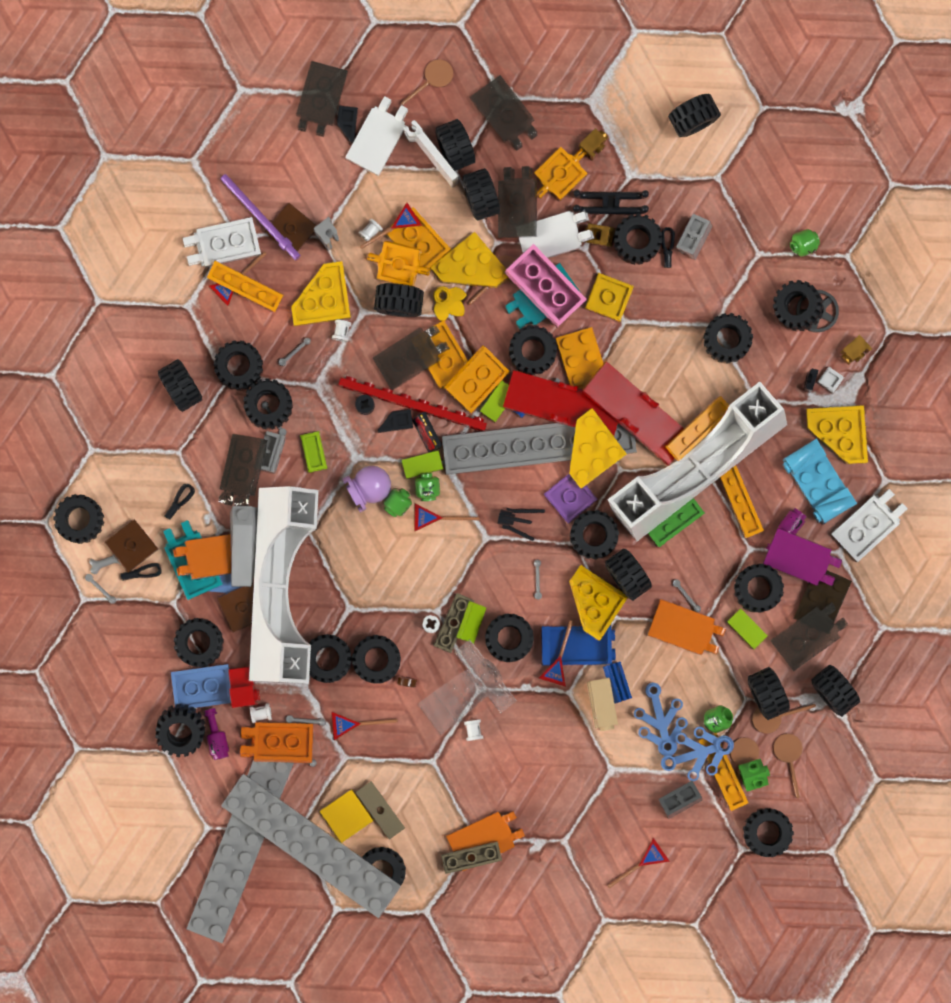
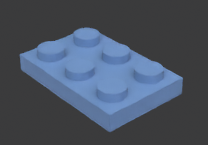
[171,664,231,709]

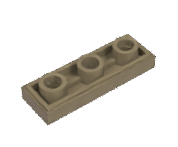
[433,593,474,653]
[355,781,405,840]
[441,841,502,874]

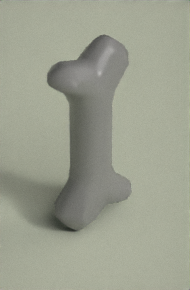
[89,555,121,574]

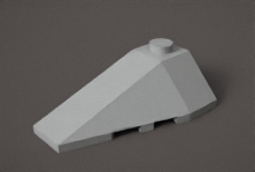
[230,506,258,587]

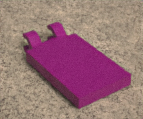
[763,528,842,586]

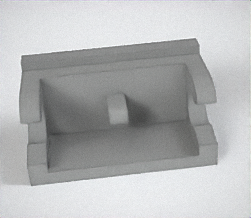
[676,214,712,260]
[314,217,339,251]
[255,431,286,474]

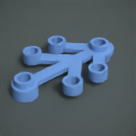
[634,683,688,756]
[661,726,734,781]

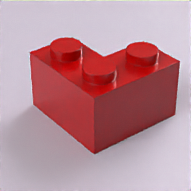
[228,667,261,708]

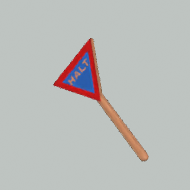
[360,203,422,249]
[209,252,266,306]
[414,503,480,532]
[539,620,573,687]
[332,712,398,740]
[608,838,670,888]

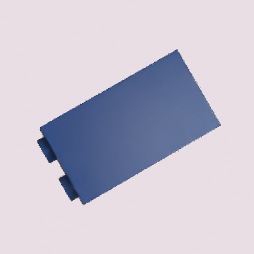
[541,625,616,666]

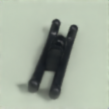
[573,189,649,215]

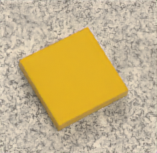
[585,273,634,322]
[320,789,374,843]

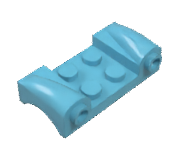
[783,438,857,524]

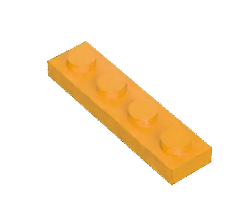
[207,260,284,312]
[665,396,729,461]
[720,465,764,539]
[698,733,748,811]

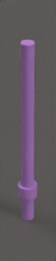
[221,174,301,261]

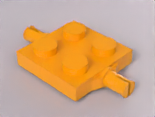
[534,147,588,201]
[367,241,430,286]

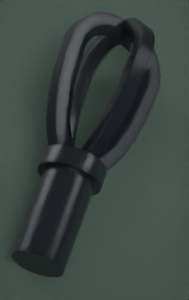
[662,227,675,268]
[164,484,195,520]
[121,563,162,581]

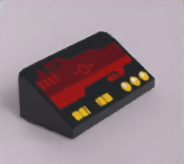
[413,412,442,453]

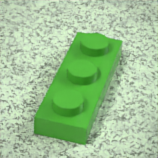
[648,498,705,548]

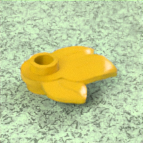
[433,286,467,321]

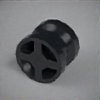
[355,395,375,415]

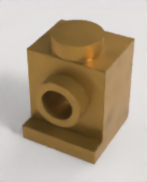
[579,128,608,161]
[585,223,615,247]
[840,335,872,365]

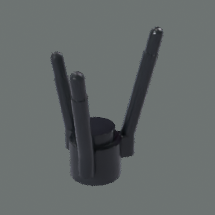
[498,508,545,541]

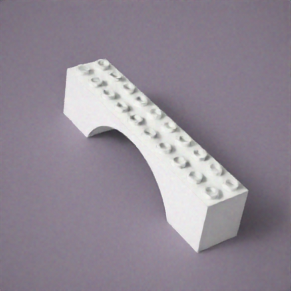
[608,382,787,542]
[249,486,319,684]

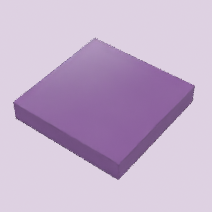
[544,474,598,524]

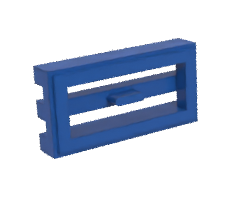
[603,662,632,704]

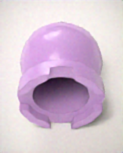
[342,466,391,513]

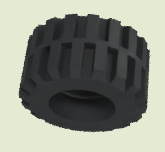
[668,93,721,137]
[435,119,475,171]
[462,168,500,221]
[613,214,662,265]
[773,280,824,331]
[374,283,424,317]
[703,313,753,363]
[509,325,557,375]
[214,340,263,390]
[158,359,202,412]
[243,379,293,430]
[53,494,104,544]
[570,510,619,560]
[605,548,652,601]
[734,564,784,613]
[485,613,534,662]
[174,618,224,667]
[309,634,352,683]
[352,635,401,684]
[811,665,860,717]
[748,667,790,720]
[155,704,205,757]
[743,808,794,857]
[362,847,406,885]

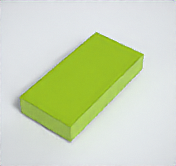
[480,381,509,423]
[300,431,327,473]
[401,451,443,479]
[457,601,486,644]
[727,608,768,649]

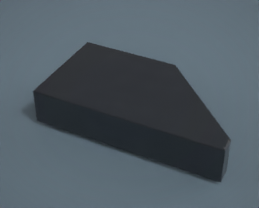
[337,106,358,143]
[803,368,819,393]
[378,409,413,433]

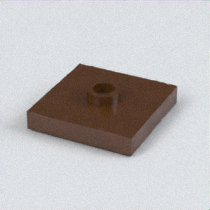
[265,203,317,252]
[104,519,158,573]
[217,582,254,633]

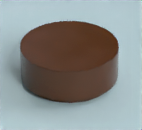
[397,676,417,687]

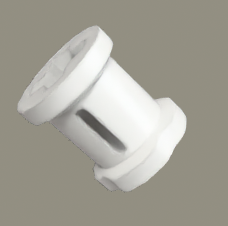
[358,219,383,241]
[331,320,352,342]
[422,615,440,633]
[250,703,272,723]
[464,719,484,741]

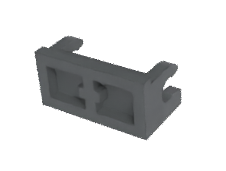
[659,781,702,819]

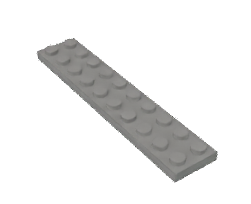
[442,423,637,475]
[186,760,294,943]
[221,774,401,918]

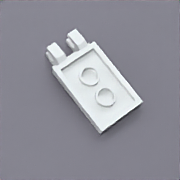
[345,96,408,176]
[404,120,458,188]
[516,211,594,258]
[183,217,261,267]
[831,489,908,562]

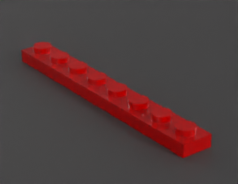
[338,376,487,432]

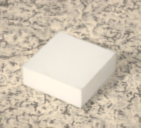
[817,367,844,394]

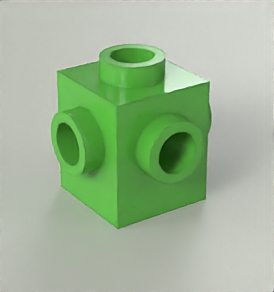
[738,759,770,792]

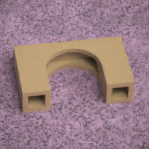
[587,678,618,731]

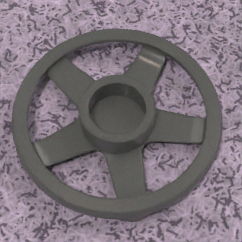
[796,290,839,332]

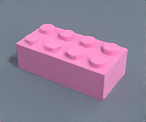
[505,244,587,328]

